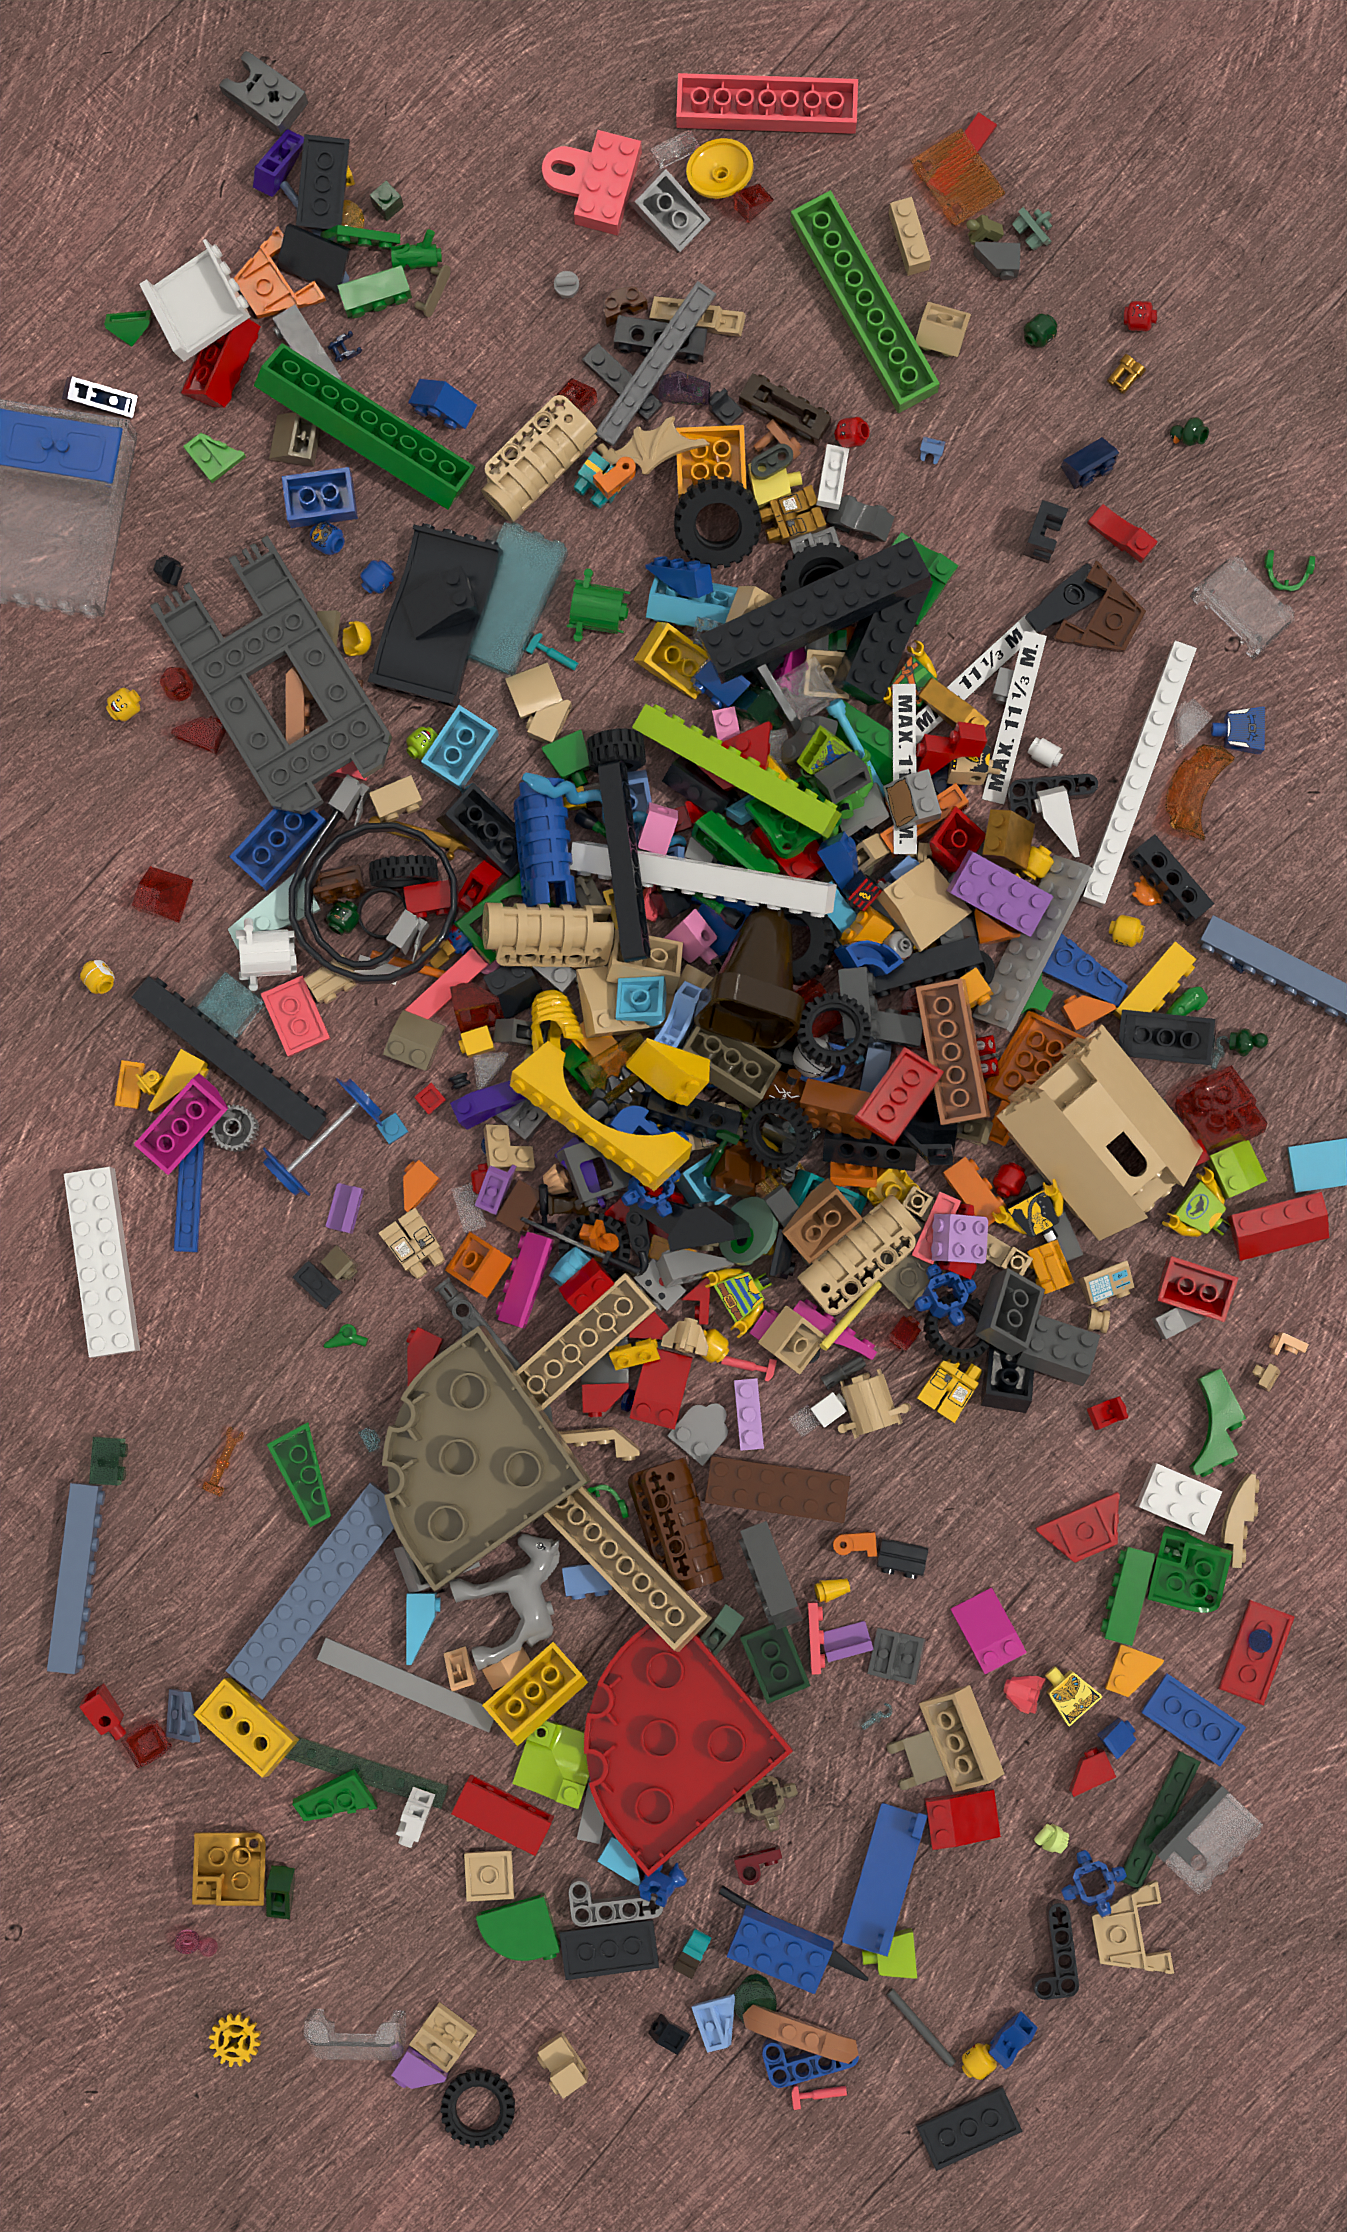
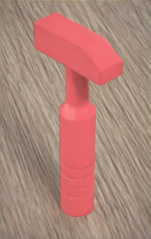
[721,1356,777,1382]
[791,2084,847,2110]

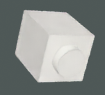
[810,1392,847,1428]

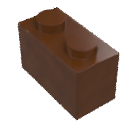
[496,1179,540,1234]

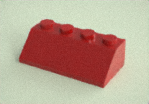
[181,318,261,408]
[1227,1192,1329,1261]

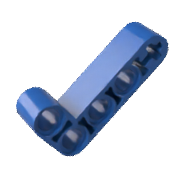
[762,2038,859,2088]

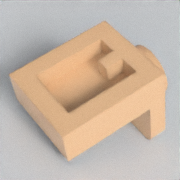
[1269,1332,1309,1356]

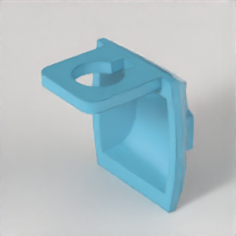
[549,1247,592,1286]

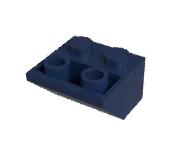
[1061,437,1119,489]

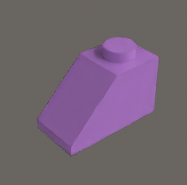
[391,2046,449,2089]

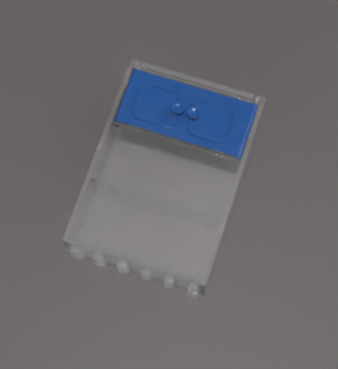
[0,399,138,619]

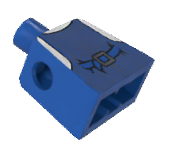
[1211,707,1265,755]

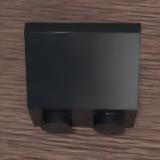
[483,966,543,1019]

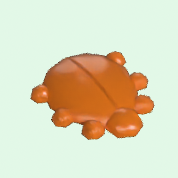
[1132,875,1163,906]

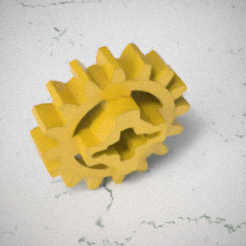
[209,2013,261,2067]

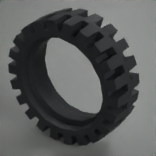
[369,855,438,889]
[742,1098,813,1169]
[923,1293,990,1364]

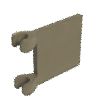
[886,1730,947,1790]

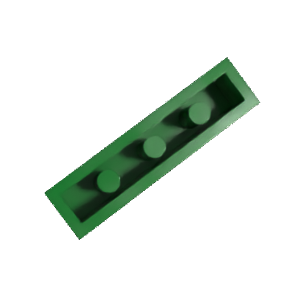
[1100,1546,1155,1646]

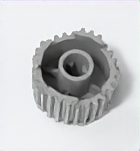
[210,1104,259,1152]

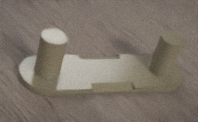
[415,265,451,317]

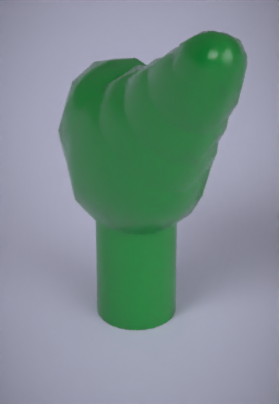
[323,1324,369,1348]

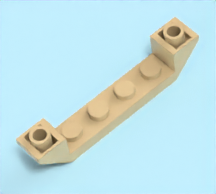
[902,1186,1033,1276]
[559,1427,640,1461]

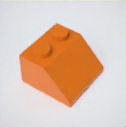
[445,1232,512,1298]

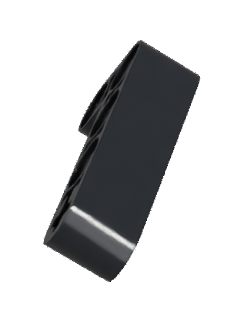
[1007,774,1098,821]
[1032,1899,1079,2000]

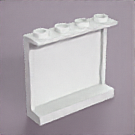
[139,239,251,362]

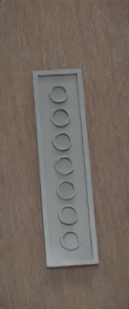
[972,855,1094,1033]

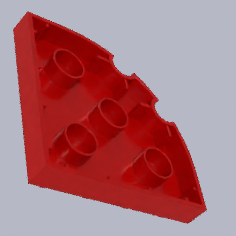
[584,1623,793,1877]

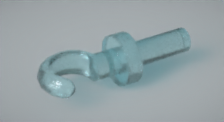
[1211,1036,1229,1070]
[861,1703,892,1730]

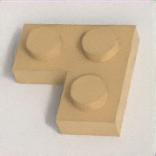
[484,1125,535,1171]

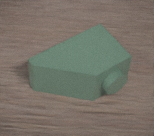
[700,1604,744,1656]

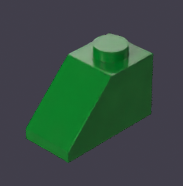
[563,1043,606,1096]

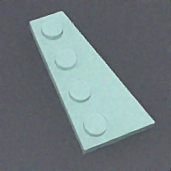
[228,873,321,950]

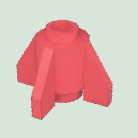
[1004,1676,1045,1714]

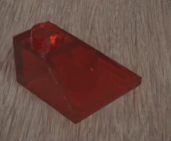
[131,866,194,923]
[450,982,505,1033]

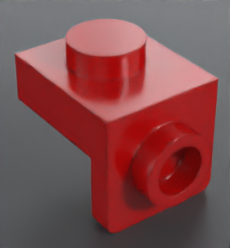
[1086,1396,1128,1430]

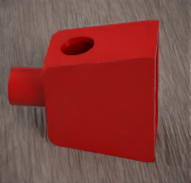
[79,1683,127,1741]

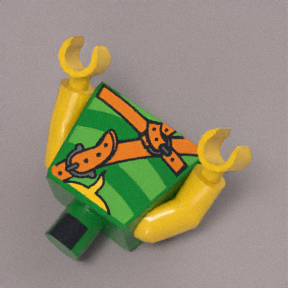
[883,640,938,711]

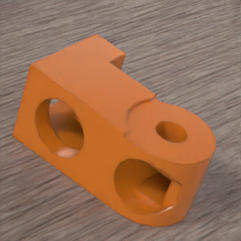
[593,457,636,499]
[833,1532,877,1557]

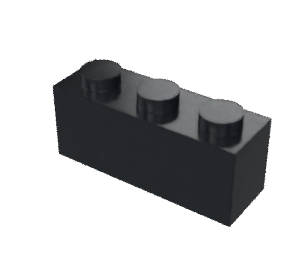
[662,756,737,815]

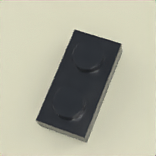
[292,1260,343,1309]

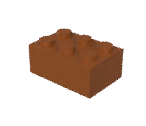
[800,1078,872,1139]

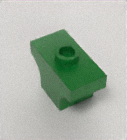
[1019,973,1054,1017]

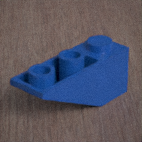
[645,556,713,598]

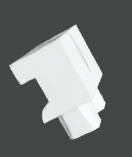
[396,1787,435,1848]

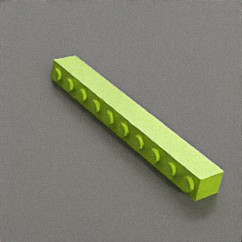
[632,704,842,838]

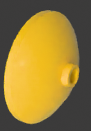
[686,138,754,199]

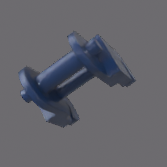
[328,331,362,362]

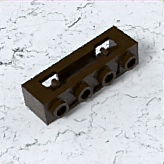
[739,373,832,446]

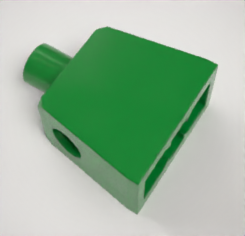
[541,729,590,788]

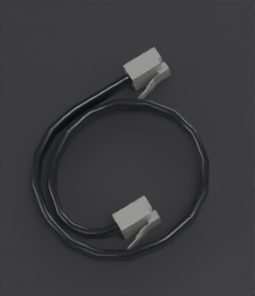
[289,774,459,985]

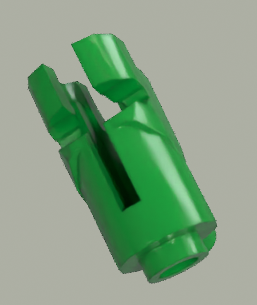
[391,229,442,270]

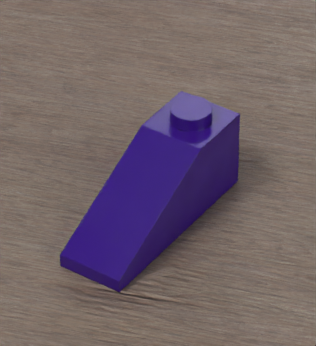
[253,129,304,197]
[450,1080,527,1130]

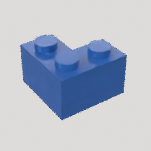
[408,379,477,430]

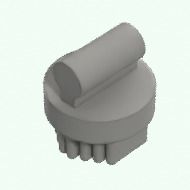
[554,271,579,298]

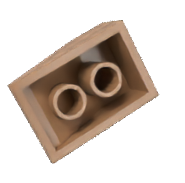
[782,1178,863,1264]

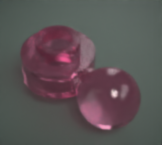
[175,1929,218,1957]

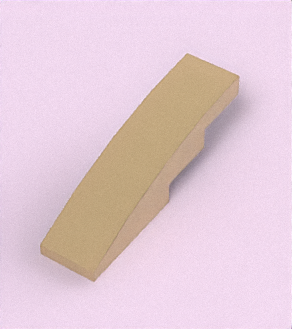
[649,296,746,337]

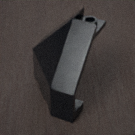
[900,1091,958,1165]

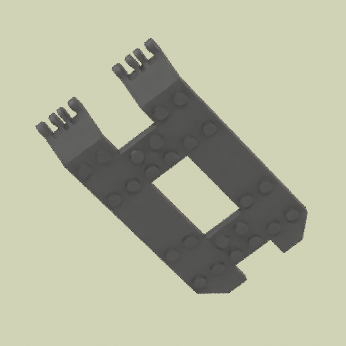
[150,535,392,815]

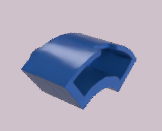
[834,940,904,976]

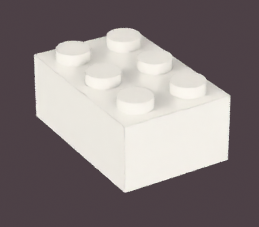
[1135,1463,1222,1535]

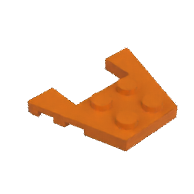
[233,226,326,319]

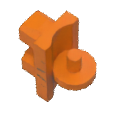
[579,1219,619,1262]

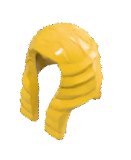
[531,990,583,1052]

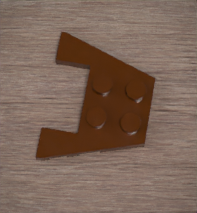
[1054,561,1146,653]

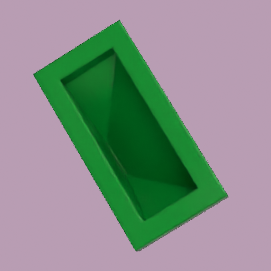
[104,310,152,347]

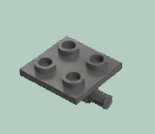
[761,1123,799,1184]

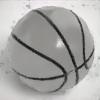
[793,1037,832,1078]

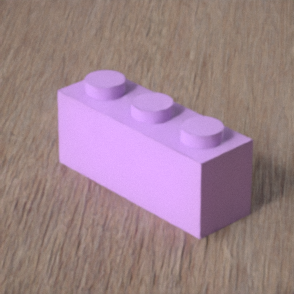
[734,1378,764,1451]

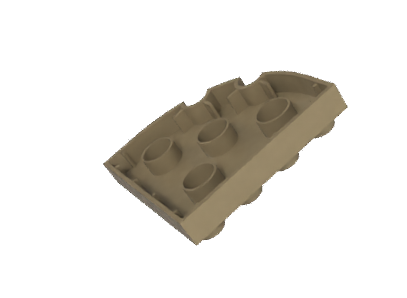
[382,1325,591,1591]

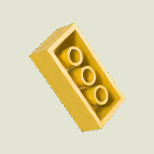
[482,1642,588,1746]

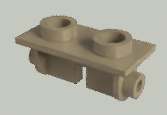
[575,876,610,916]

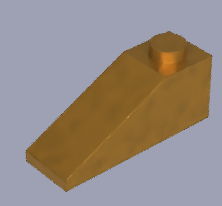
[917,677,989,729]

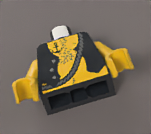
[992,1179,1063,1243]

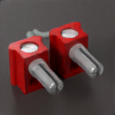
[976,1035,999,1079]

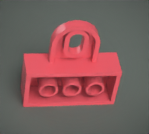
[542,130,642,236]

